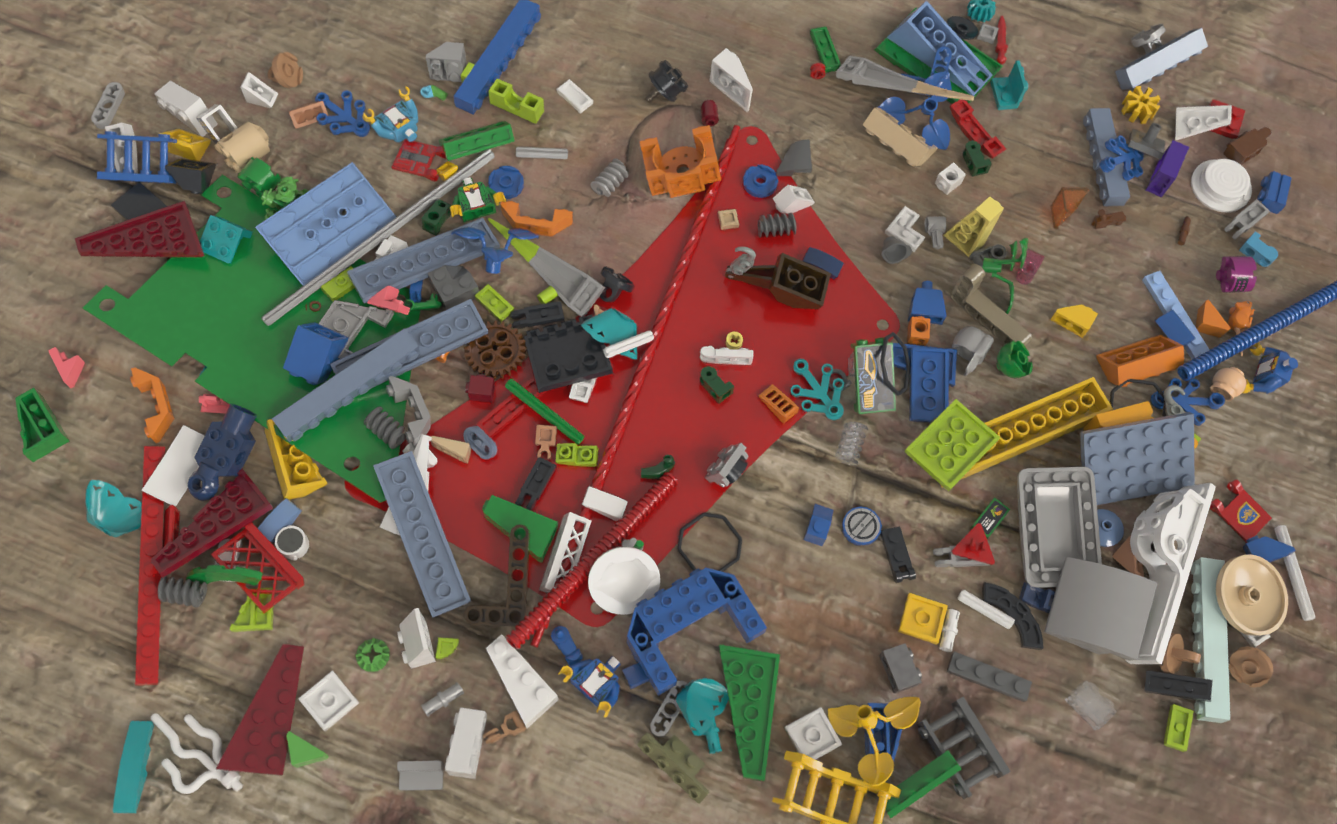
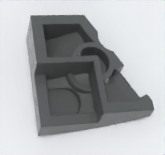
[776,139,812,176]

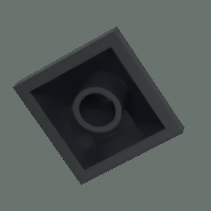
[165,158,216,194]

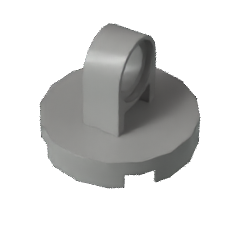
[1131,23,1166,54]

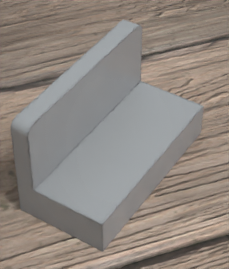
[397,761,444,791]

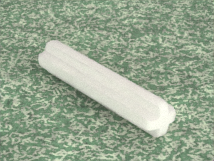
[603,330,654,358]
[958,590,1015,629]

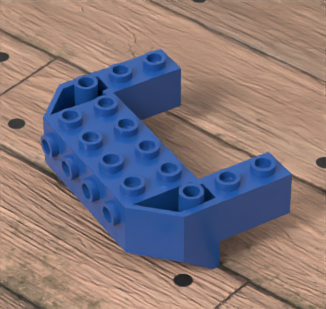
[627,568,767,696]

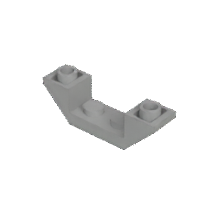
[386,376,431,450]

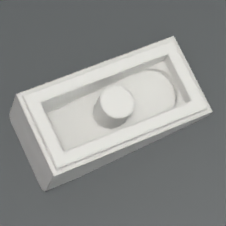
[582,486,627,521]

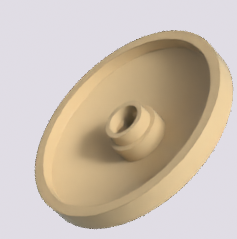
[1216,555,1288,636]

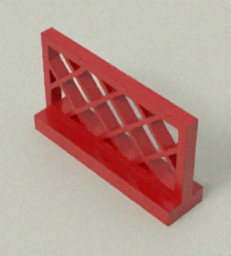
[211,522,305,613]

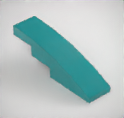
[113,721,154,813]

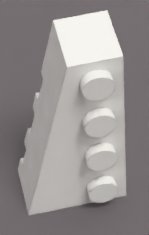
[486,634,558,728]

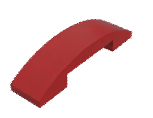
[950,99,1006,159]

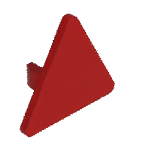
[951,523,995,565]

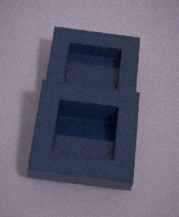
[802,247,844,279]
[1019,582,1055,613]

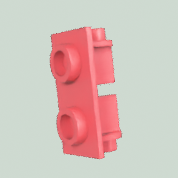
[199,394,230,414]

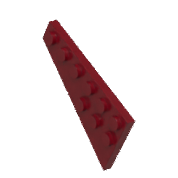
[151,469,273,578]
[215,644,304,776]

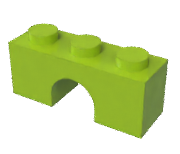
[488,78,544,124]

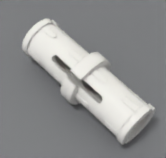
[939,609,960,652]

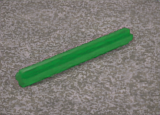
[505,379,585,445]

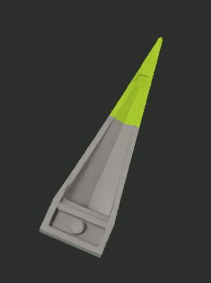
[488,218,605,317]

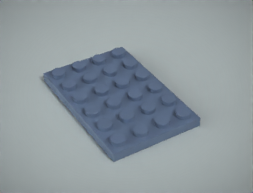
[1080,412,1195,505]

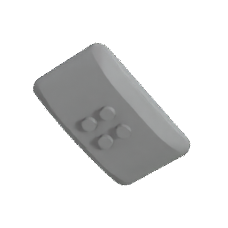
[1017,467,1102,588]

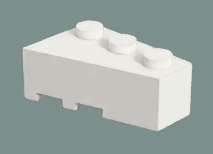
[445,708,487,779]

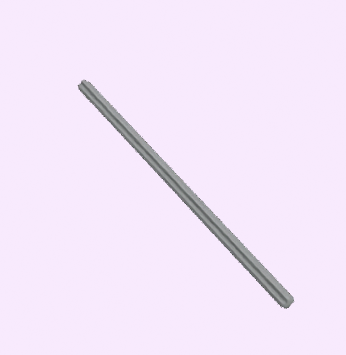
[262,149,495,326]

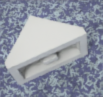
[240,72,278,108]

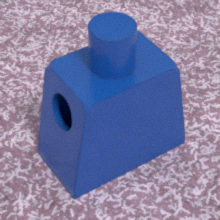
[907,281,946,325]

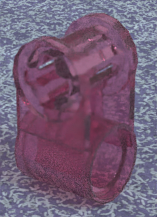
[1016,249,1045,285]

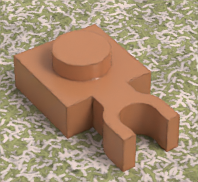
[535,425,557,460]

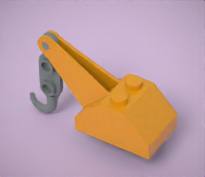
[1083,385,1198,449]

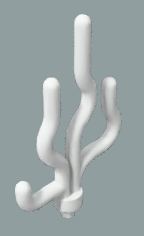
[151,713,243,794]

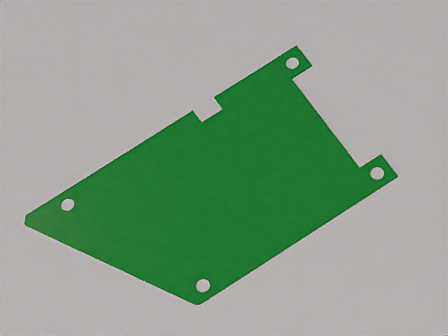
[82,174,422,502]

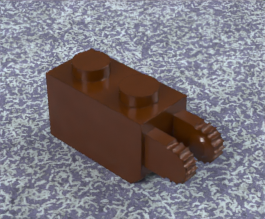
[1223,127,1271,165]

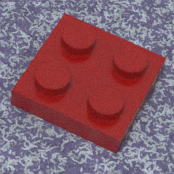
[1209,99,1245,139]

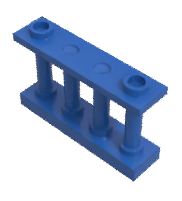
[97,131,177,184]

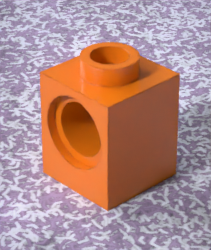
[907,316,930,346]

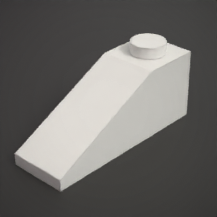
[105,123,138,174]

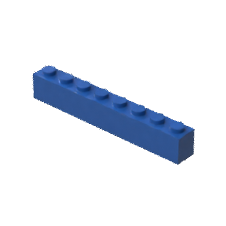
[454,0,541,115]

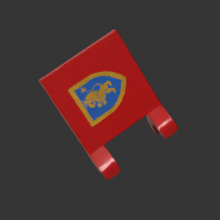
[1209,479,1272,543]

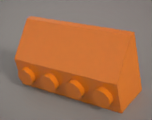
[1096,334,1184,387]

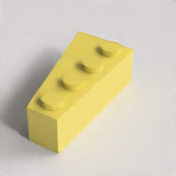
[943,197,1004,257]

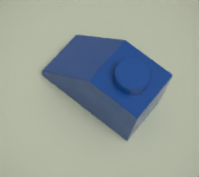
[803,504,834,546]
[1243,536,1296,563]

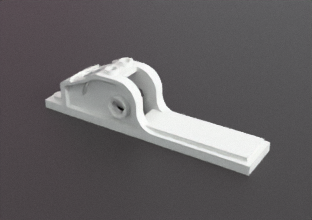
[1125,483,1216,664]

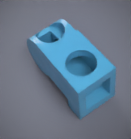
[1239,231,1278,267]

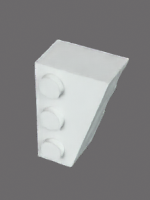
[154,81,218,137]

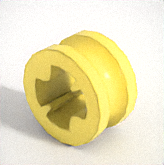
[726,332,743,350]

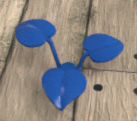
[879,71,952,150]
[452,227,539,274]

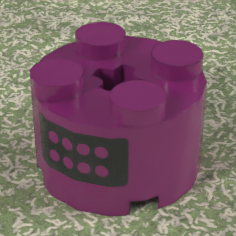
[1216,256,1257,293]

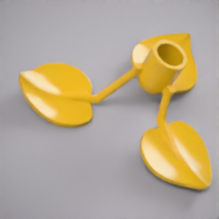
[828,697,921,786]

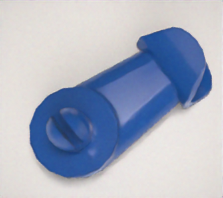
[551,626,583,666]

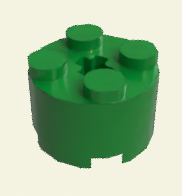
[237,157,282,198]

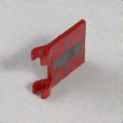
[391,139,446,182]

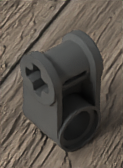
[969,244,1007,267]

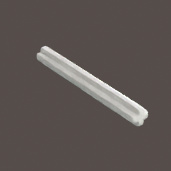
[1274,525,1315,621]

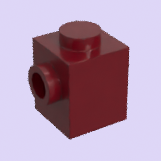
[465,374,495,403]

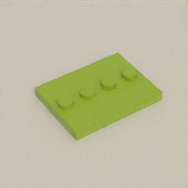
[904,399,1001,491]

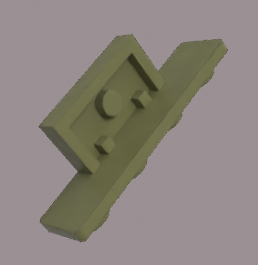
[637,733,709,804]

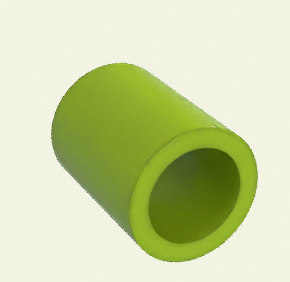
[537,286,558,304]

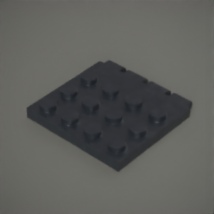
[524,315,613,393]

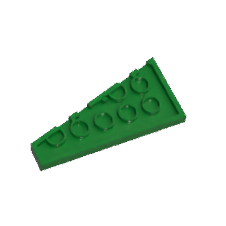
[719,644,780,781]

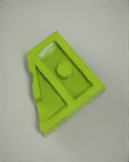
[230,587,274,632]

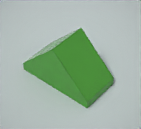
[287,731,329,768]

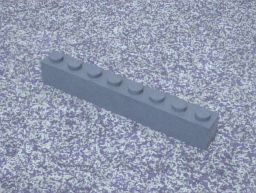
[272,328,420,442]

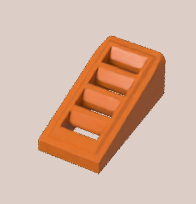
[758,384,799,424]

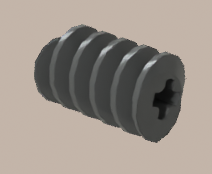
[757,212,796,238]
[364,407,406,449]
[158,576,207,608]

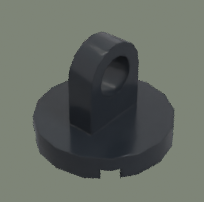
[600,266,635,302]

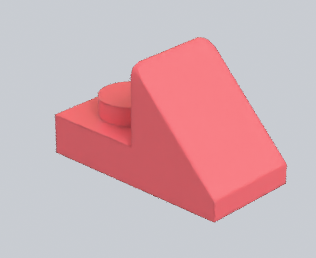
[367,286,410,315]
[48,347,85,389]

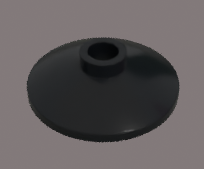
[946,16,978,40]

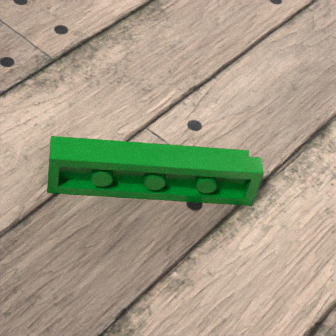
[439,121,515,161]
[886,750,962,818]

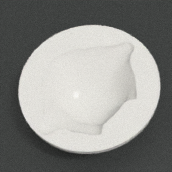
[1191,159,1252,213]
[588,547,660,614]

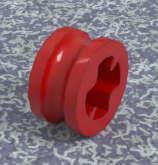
[810,63,826,79]

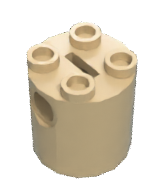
[214,122,270,173]

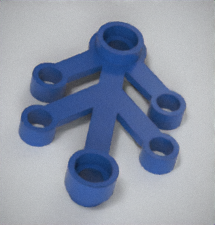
[315,90,370,137]
[1099,135,1144,181]
[1150,378,1225,426]

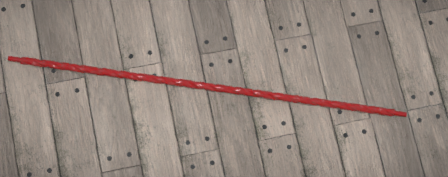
[530,125,740,648]

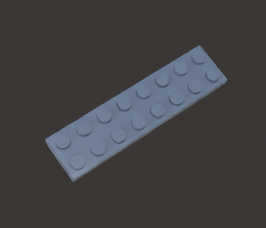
[347,218,500,303]
[330,299,488,389]
[373,451,471,618]

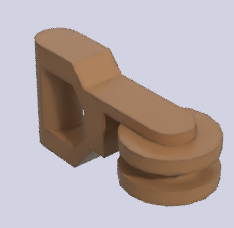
[482,710,527,744]

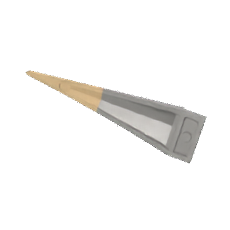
[836,56,974,101]

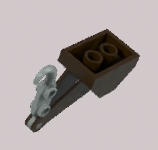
[725,247,831,309]

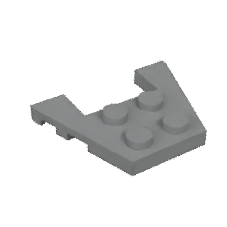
[319,300,394,360]

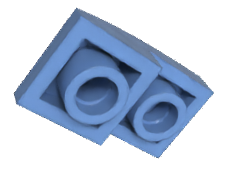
[258,498,302,543]

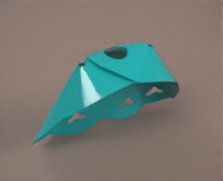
[581,308,637,359]
[86,480,142,537]
[675,678,728,736]

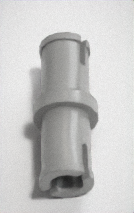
[421,682,464,717]

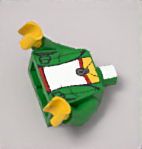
[450,177,506,222]

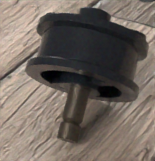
[646,60,688,103]

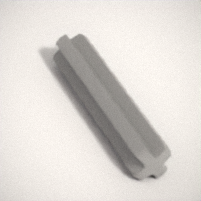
[516,147,568,159]

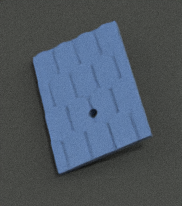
[255,162,397,286]

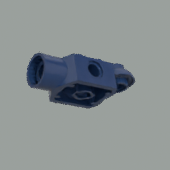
[187,404,257,501]

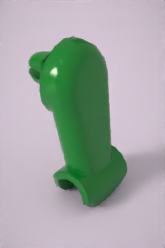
[405,293,442,313]

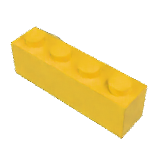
[264,419,327,500]

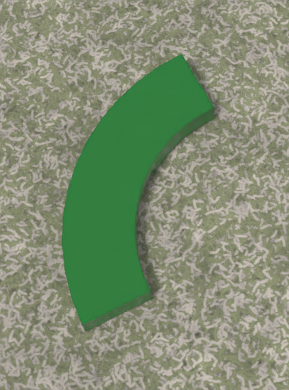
[185,565,263,586]

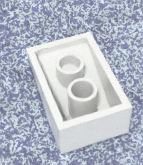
[710,48,753,112]
[397,608,436,669]

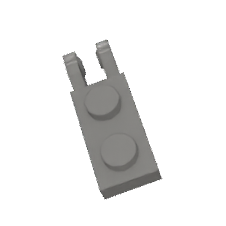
[1224,200,1270,240]
[933,546,990,567]

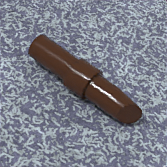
[1178,216,1191,245]

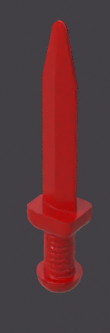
[995,16,1008,65]

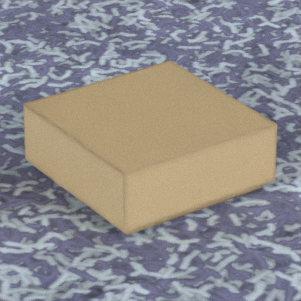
[718,209,739,230]

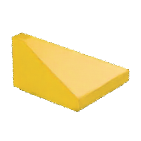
[436,161,458,181]

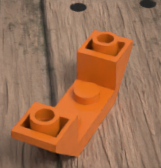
[500,201,573,237]
[130,367,174,443]

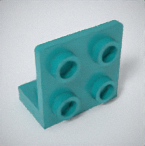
[990,60,1028,110]
[200,215,253,263]

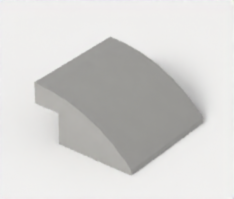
[1044,557,1158,661]

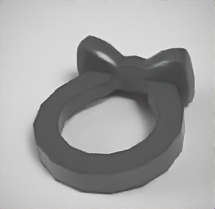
[827,369,852,392]

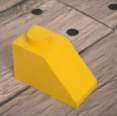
[1050,304,1098,338]

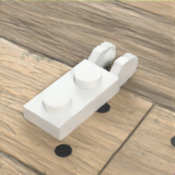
[700,346,753,365]

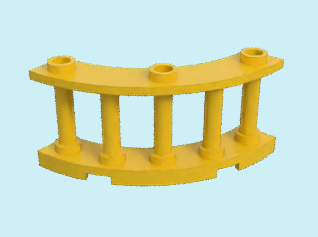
[772,751,901,824]

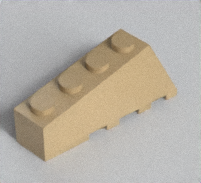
[863,107,938,167]

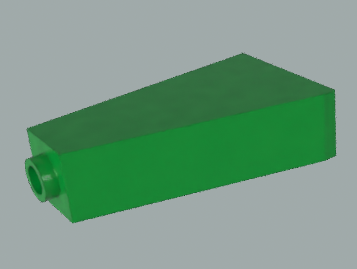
[482,495,558,563]

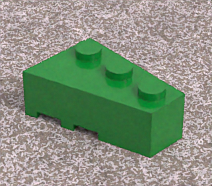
[15,388,70,462]

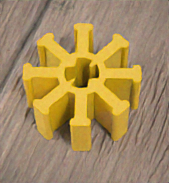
[1121,86,1160,124]

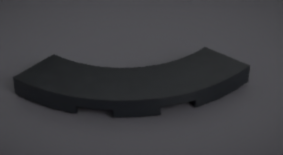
[982,582,1044,650]

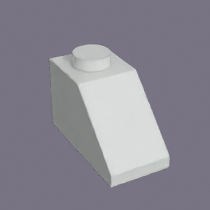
[773,185,815,214]

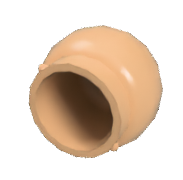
[1210,367,1246,401]

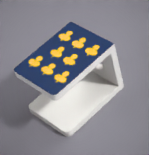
[196,104,237,144]

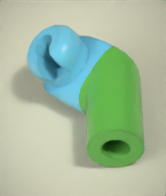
[420,85,448,101]

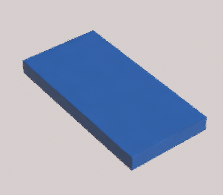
[909,347,949,423]

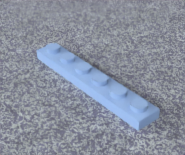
[1142,271,1210,360]

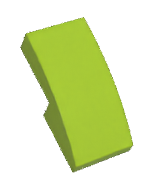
[556,443,599,467]

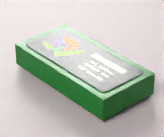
[971,498,1010,539]

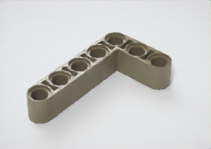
[951,264,1032,347]

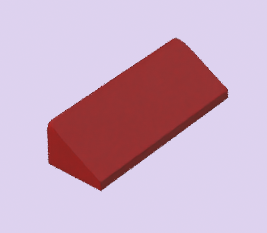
[162,505,180,548]

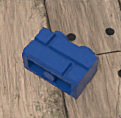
[1257,171,1292,214]

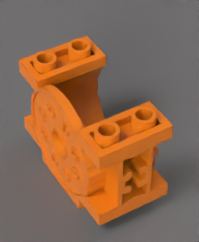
[639,125,721,198]

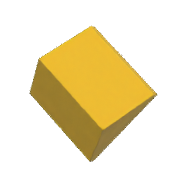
[159,129,211,161]

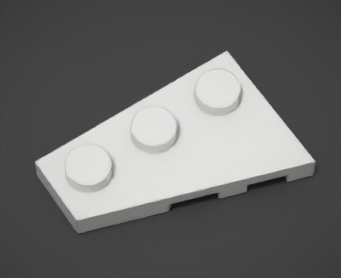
[1175,105,1232,141]

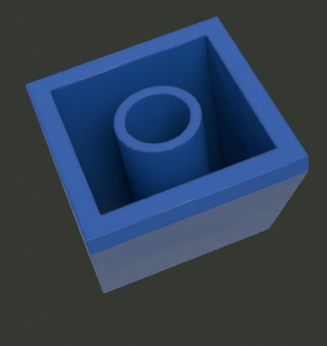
[283,322,349,385]

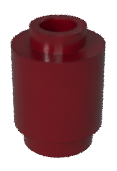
[700,100,719,127]

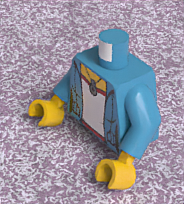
[362,86,419,142]

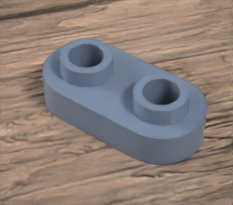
[464,426,497,459]

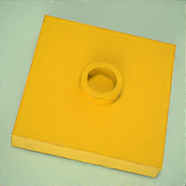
[898,593,948,645]

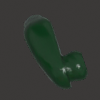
[641,454,675,479]

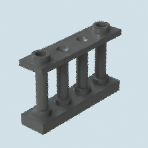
[917,697,1011,799]

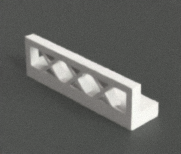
[539,512,591,593]

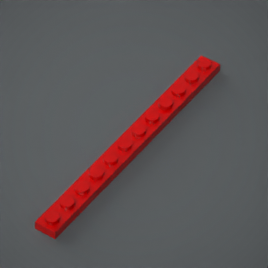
[135,446,165,686]

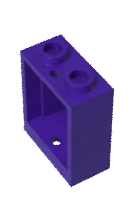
[1146,140,1189,198]

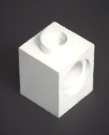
[935,163,966,195]

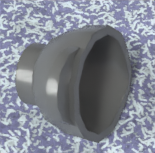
[882,236,912,264]

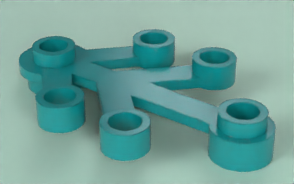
[791,359,844,420]

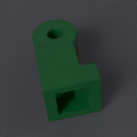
[962,141,992,177]
[421,199,452,236]
[700,366,734,404]

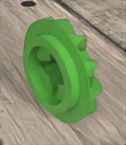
[355,638,390,672]

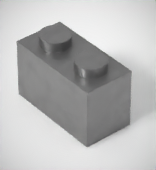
[879,643,922,694]

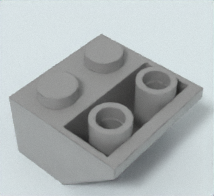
[426,42,467,82]

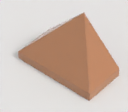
[289,100,328,129]
[1112,535,1144,577]

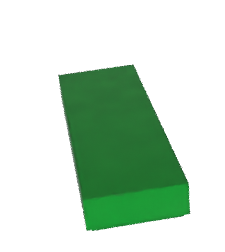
[810,26,841,73]

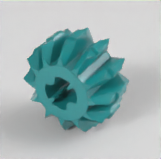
[967,0,996,23]

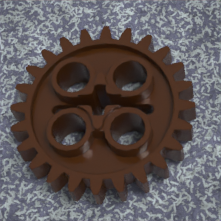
[464,320,526,380]

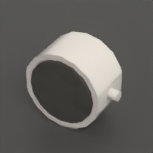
[275,525,309,561]

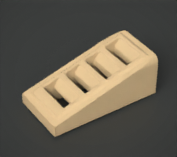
[430,436,471,463]

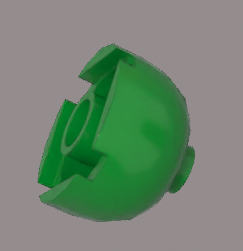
[996,340,1033,379]

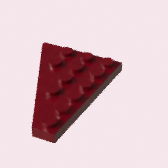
[74,201,205,257]

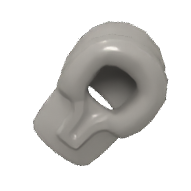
[952,326,994,376]

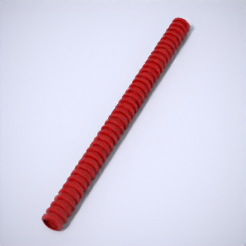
[506,472,678,650]

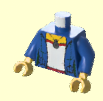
[1242,342,1298,394]
[558,656,621,718]

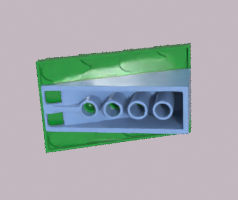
[874,0,1003,104]

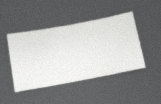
[141,425,204,507]

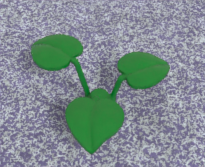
[982,238,1028,314]

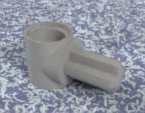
[925,216,946,249]

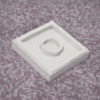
[298,670,359,732]
[784,707,842,760]

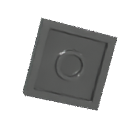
[1128,123,1165,159]

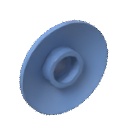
[1097,509,1124,547]

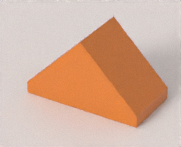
[1195,299,1231,338]

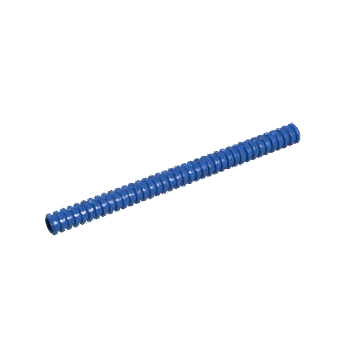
[1177,281,1337,381]

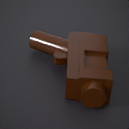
[1091,209,1126,229]

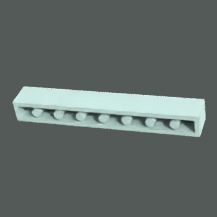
[1191,557,1230,723]

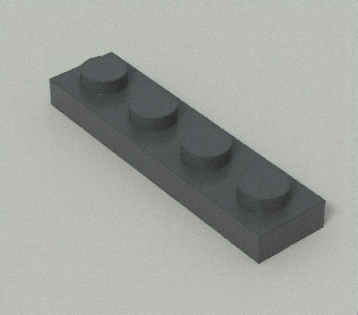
[946,652,1032,702]

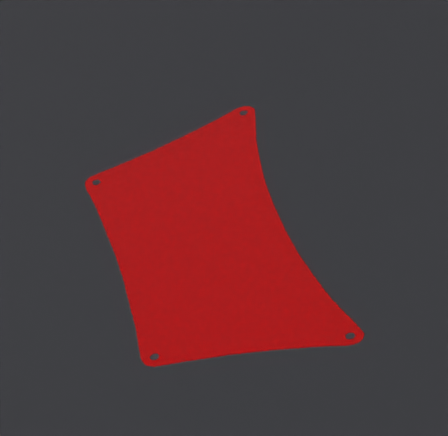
[344,126,900,627]

